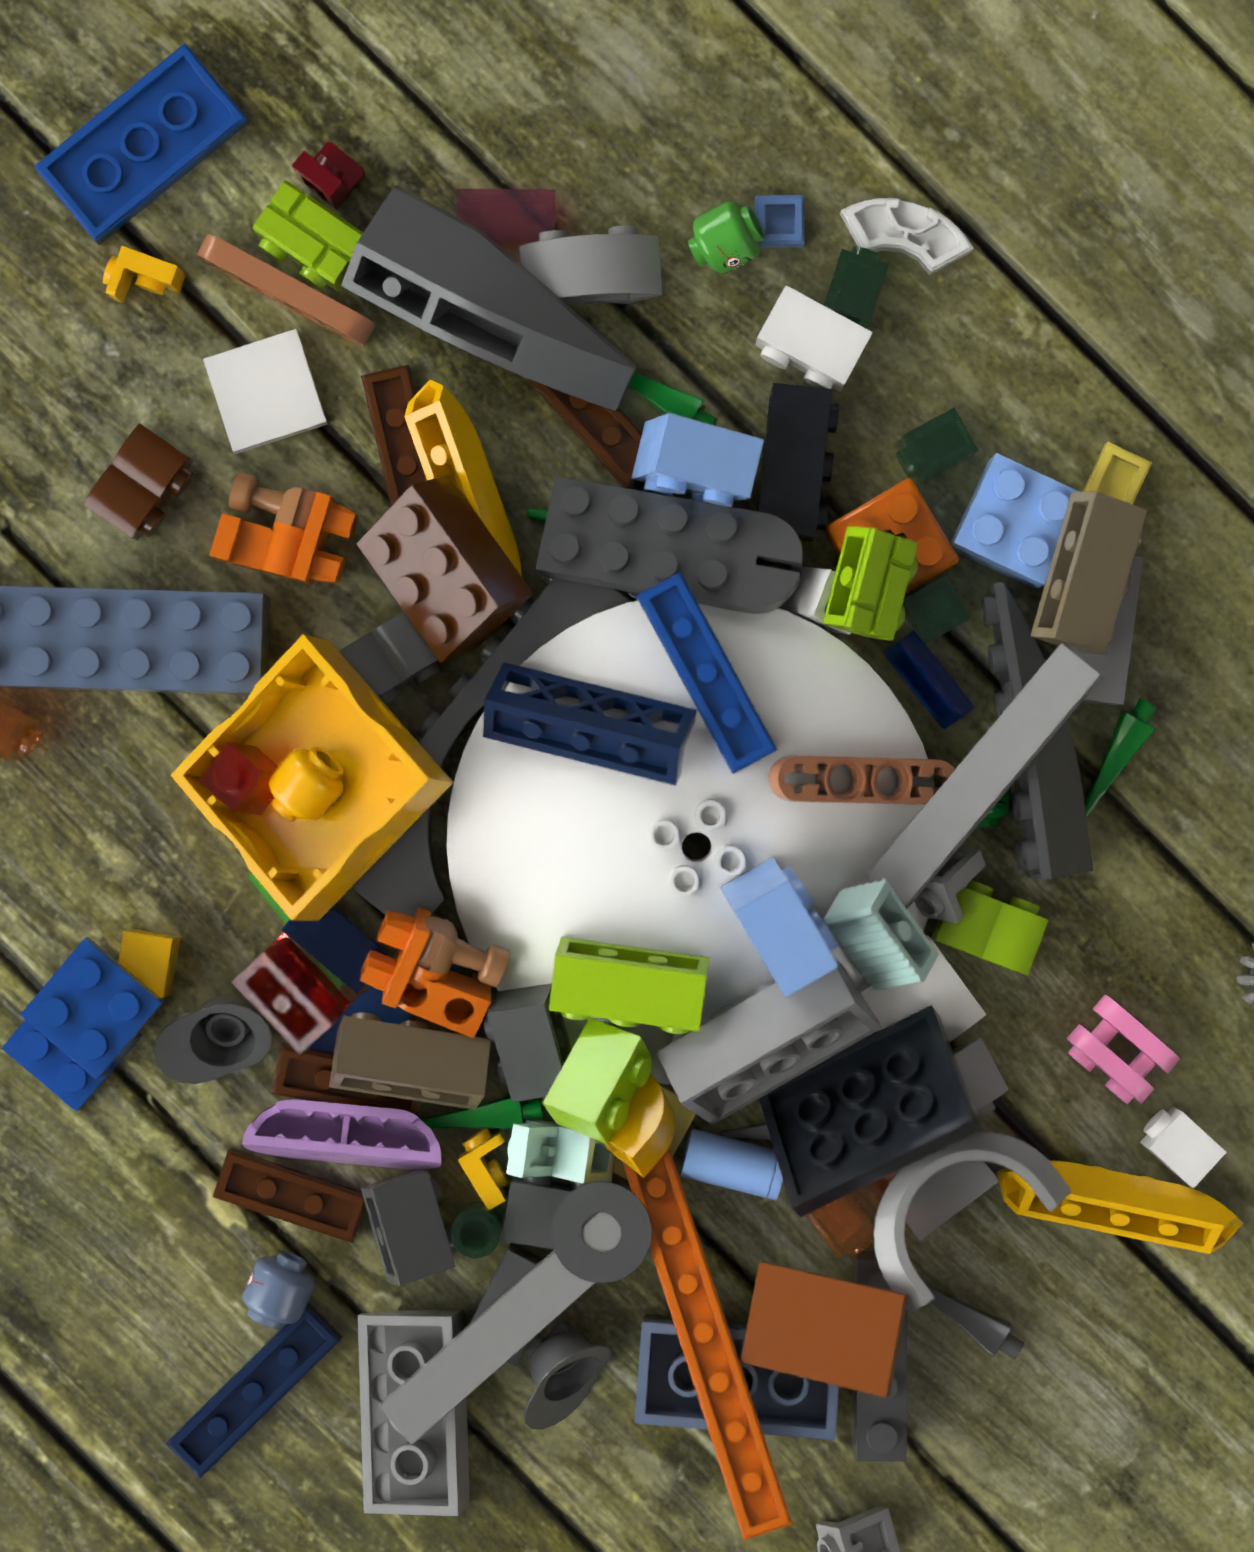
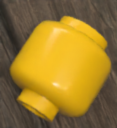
[269,747,344,822]

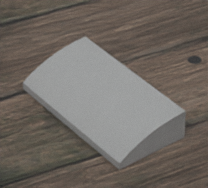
[358,1309,470,1516]

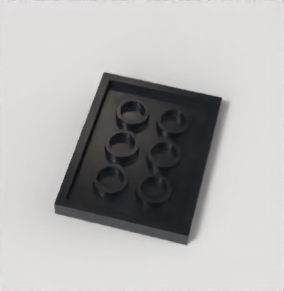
[759,1005,982,1218]

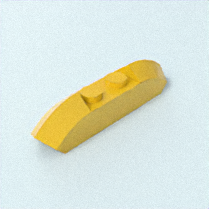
[404,379,522,617]
[997,1160,1244,1254]

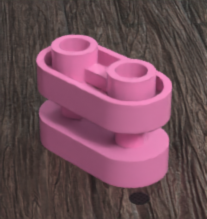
[1066,994,1180,1105]

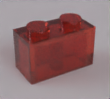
[231,932,351,1054]

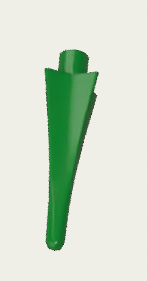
[629,373,718,426]
[1084,698,1157,820]
[419,1096,544,1129]

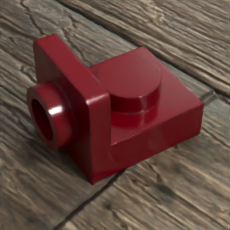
[291,142,365,210]

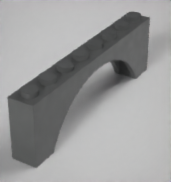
[352,577,630,917]

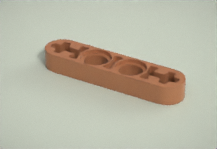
[196,234,376,347]
[768,756,955,804]

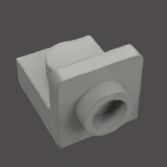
[915,846,986,924]
[816,1506,900,1552]

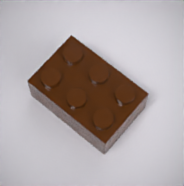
[356,475,534,663]

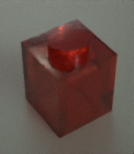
[199,742,279,815]

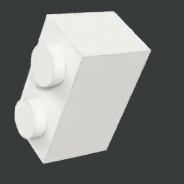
[755,285,873,392]

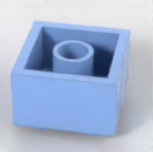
[631,413,764,507]
[950,453,1079,590]
[720,857,839,998]

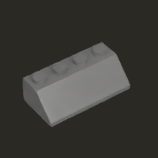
[656,958,882,1125]

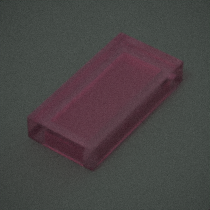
[457,189,556,242]

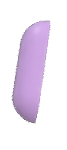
[242,1099,441,1169]

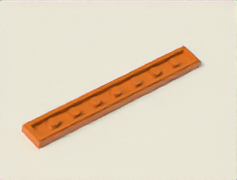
[622,1147,792,1540]

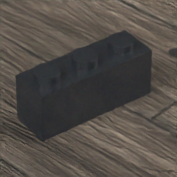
[757,383,839,542]

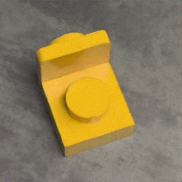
[103,246,186,303]
[458,1128,510,1211]

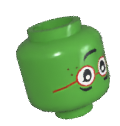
[688,200,765,274]

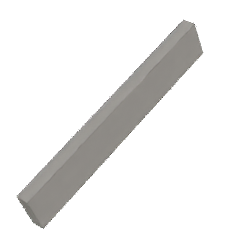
[866,643,1103,909]
[379,1212,621,1445]

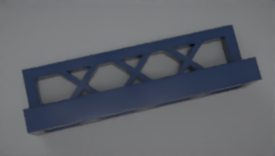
[483,662,697,786]

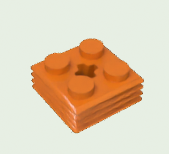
[825,478,959,594]

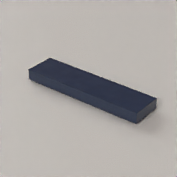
[165,1302,342,1479]

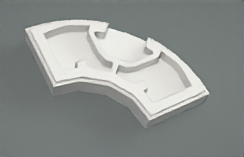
[840,198,974,275]

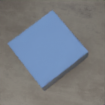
[754,195,805,248]

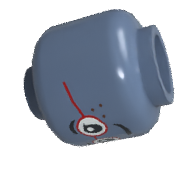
[242,1251,315,1329]

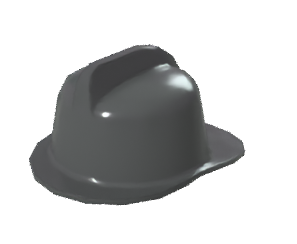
[154,995,272,1084]
[524,1321,611,1430]

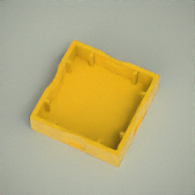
[171,634,453,921]

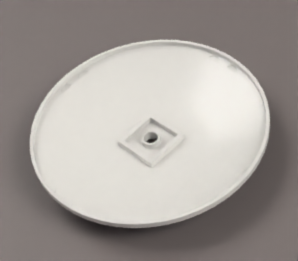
[447,600,936,1084]

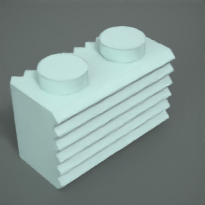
[824,878,939,991]

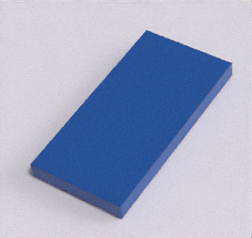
[34,43,249,245]

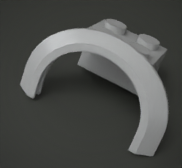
[874,1132,1072,1313]

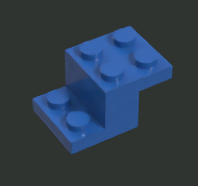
[1,937,165,1112]

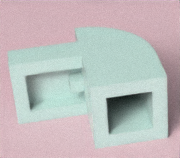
[506,1120,615,1184]

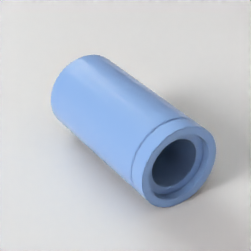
[680,1128,783,1201]

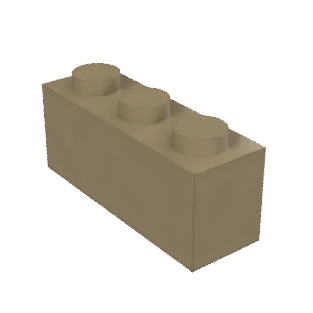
[1030,491,1147,655]
[329,1013,491,1110]

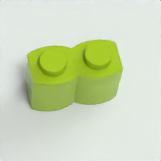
[931,880,1049,976]

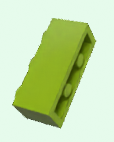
[549,937,710,1034]

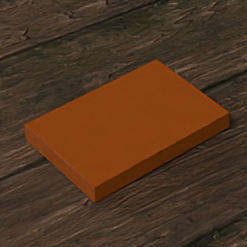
[740,1261,909,1398]

